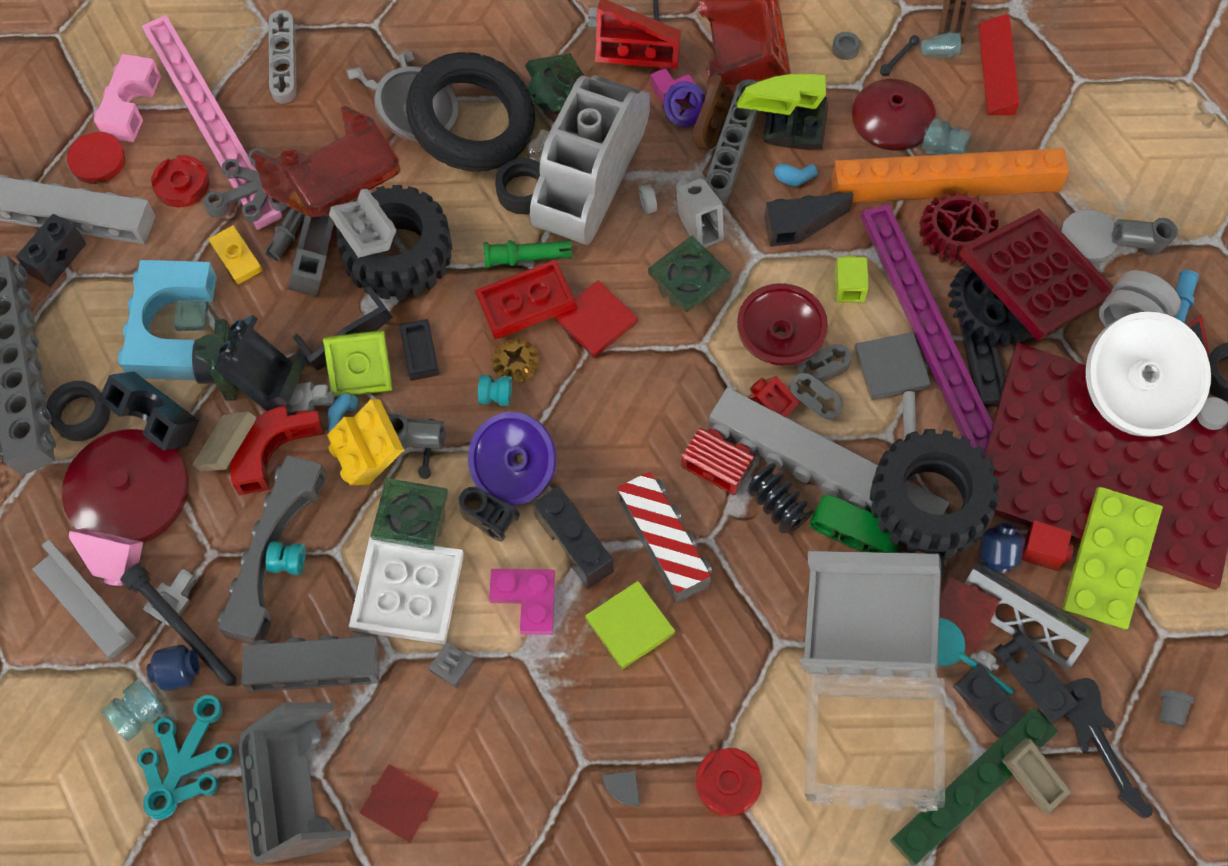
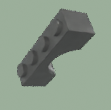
[287,174,344,297]

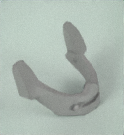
[346,50,414,91]

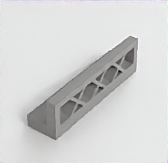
[32,540,137,660]

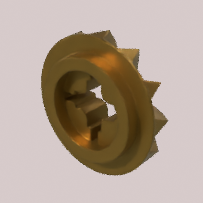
[491,337,539,382]

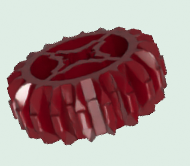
[919,190,999,266]

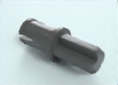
[264,206,306,262]

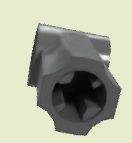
[1111,217,1178,255]
[388,412,446,450]

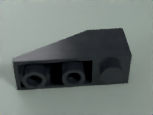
[764,192,853,247]

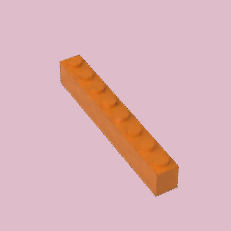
[831,148,1069,203]

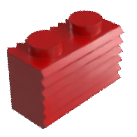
[681,428,754,495]

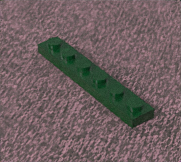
[890,707,1059,866]

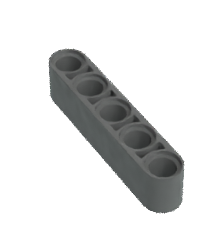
[706,79,759,206]

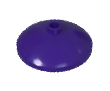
[468,412,556,506]

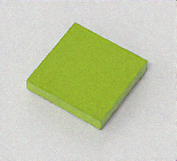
[323,330,393,397]
[585,581,675,670]

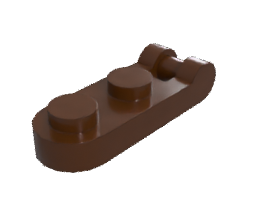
[692,74,734,149]

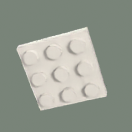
[349,537,464,645]

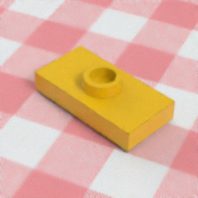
[208,225,263,285]

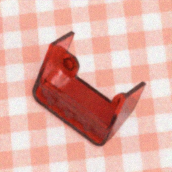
[253,106,401,217]

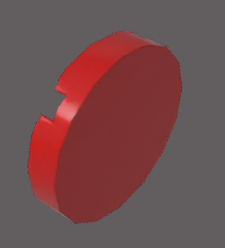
[67,132,125,184]
[151,155,210,208]
[695,748,762,816]

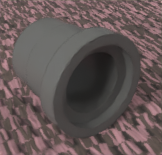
[1159,690,1195,727]

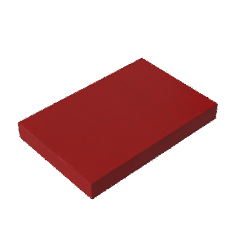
[474,259,577,339]

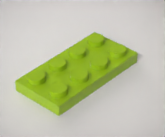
[1062,487,1163,630]

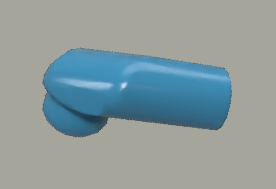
[774,163,818,187]
[328,393,359,433]

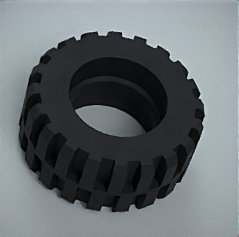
[337,185,453,300]
[870,429,1000,558]

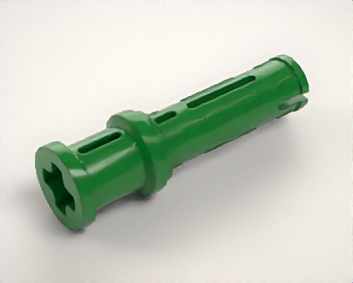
[483,240,572,268]

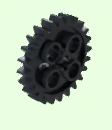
[948,264,1032,348]

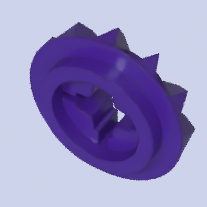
[662,81,705,127]

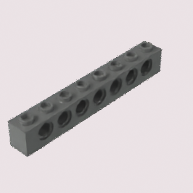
[0,255,56,475]

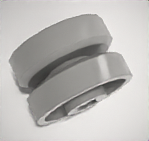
[1099,270,1181,327]

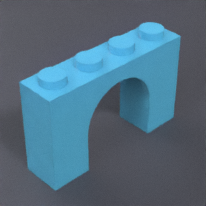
[118,260,217,380]

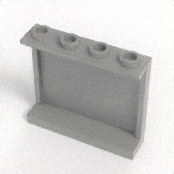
[800,551,941,682]

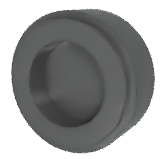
[832,32,860,60]

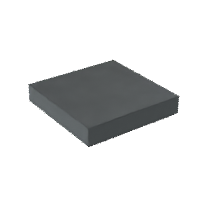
[854,332,931,401]

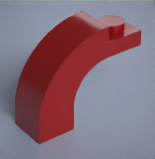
[230,406,324,495]

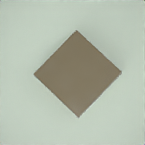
[192,411,256,472]

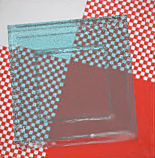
[174,300,209,331]

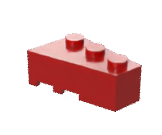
[595,0,681,69]

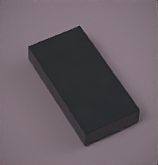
[399,319,440,381]

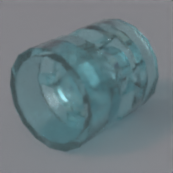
[920,117,973,155]
[100,679,165,742]

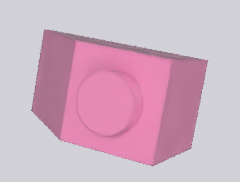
[69,528,143,586]

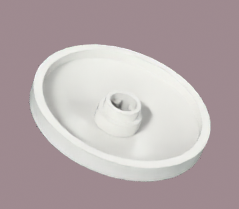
[1086,312,1211,437]

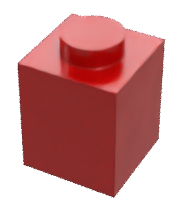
[1022,520,1074,571]

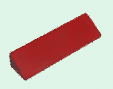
[978,14,1019,115]

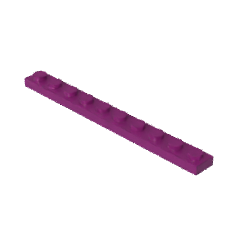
[860,204,993,458]

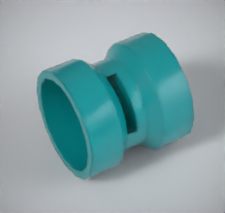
[478,375,512,406]
[266,541,306,576]

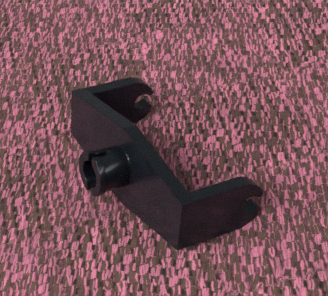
[292,283,393,371]

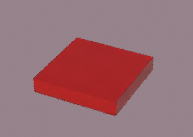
[555,280,638,358]

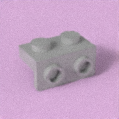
[329,189,396,258]

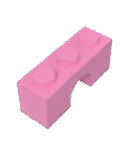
[94,54,161,143]

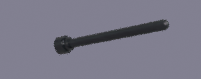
[120,563,236,686]

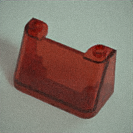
[697,0,791,85]

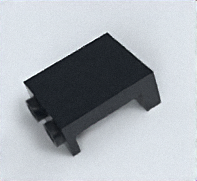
[214,315,308,411]

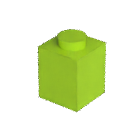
[834,255,868,303]

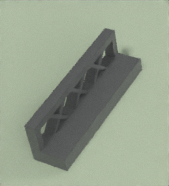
[955,561,1093,670]

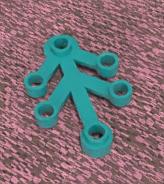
[137,695,235,820]

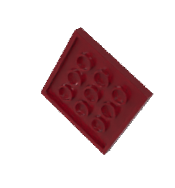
[959,209,1113,341]

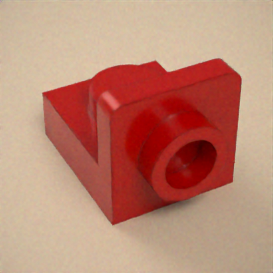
[747,376,800,417]

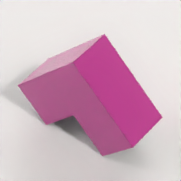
[650,68,695,104]

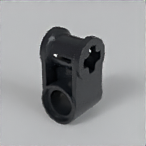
[459,486,520,542]

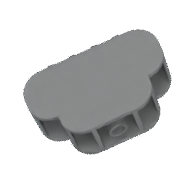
[530,75,650,245]

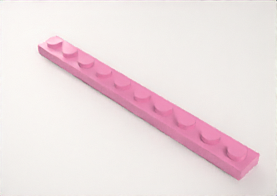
[142,15,283,230]

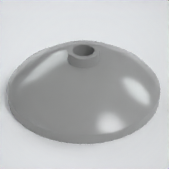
[374,67,458,142]

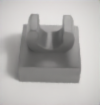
[428,642,475,688]

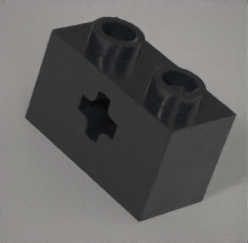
[16,214,86,287]

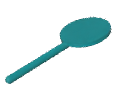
[938,618,1014,695]

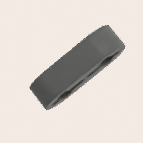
[797,344,852,387]
[790,372,843,419]

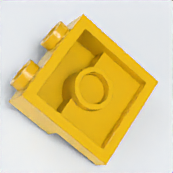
[327,399,404,486]

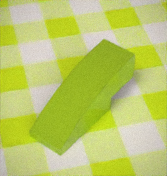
[737,74,826,115]

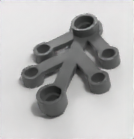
[203,148,310,222]

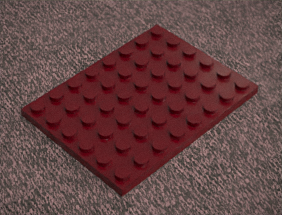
[983,343,1228,590]

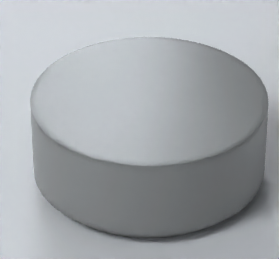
[638,183,657,214]
[1197,397,1228,430]

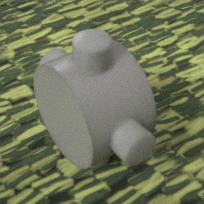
[971,650,999,672]

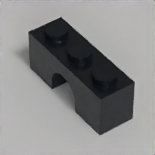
[98,371,200,451]
[533,486,614,589]

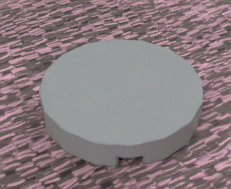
[1061,209,1118,264]

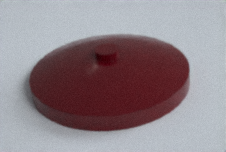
[62,429,189,543]

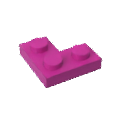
[489,569,555,635]

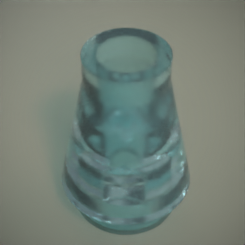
[921,30,961,58]

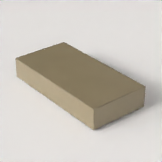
[1002,738,1072,814]

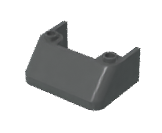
[239,702,351,864]

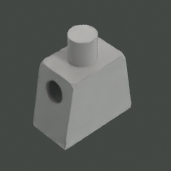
[675,178,724,250]

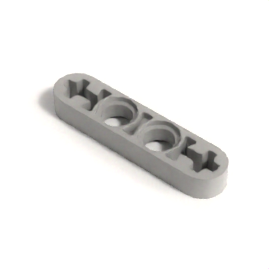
[269,10,297,104]

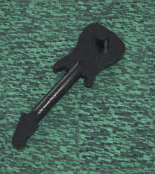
[1064,678,1153,819]

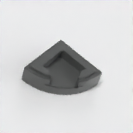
[602,771,640,807]

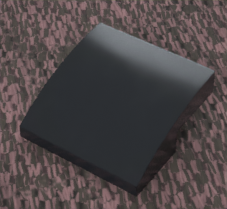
[763,97,828,150]

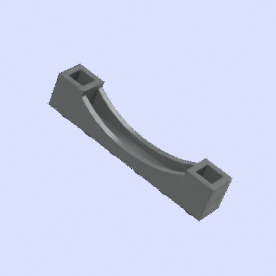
[217,455,327,645]

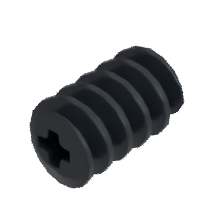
[748,463,814,534]

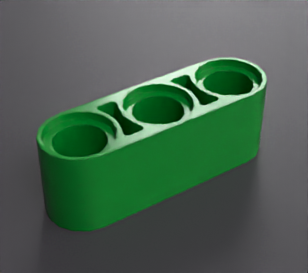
[809,495,902,553]

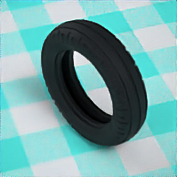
[406,52,535,172]

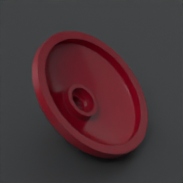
[852,79,936,151]
[737,283,828,366]

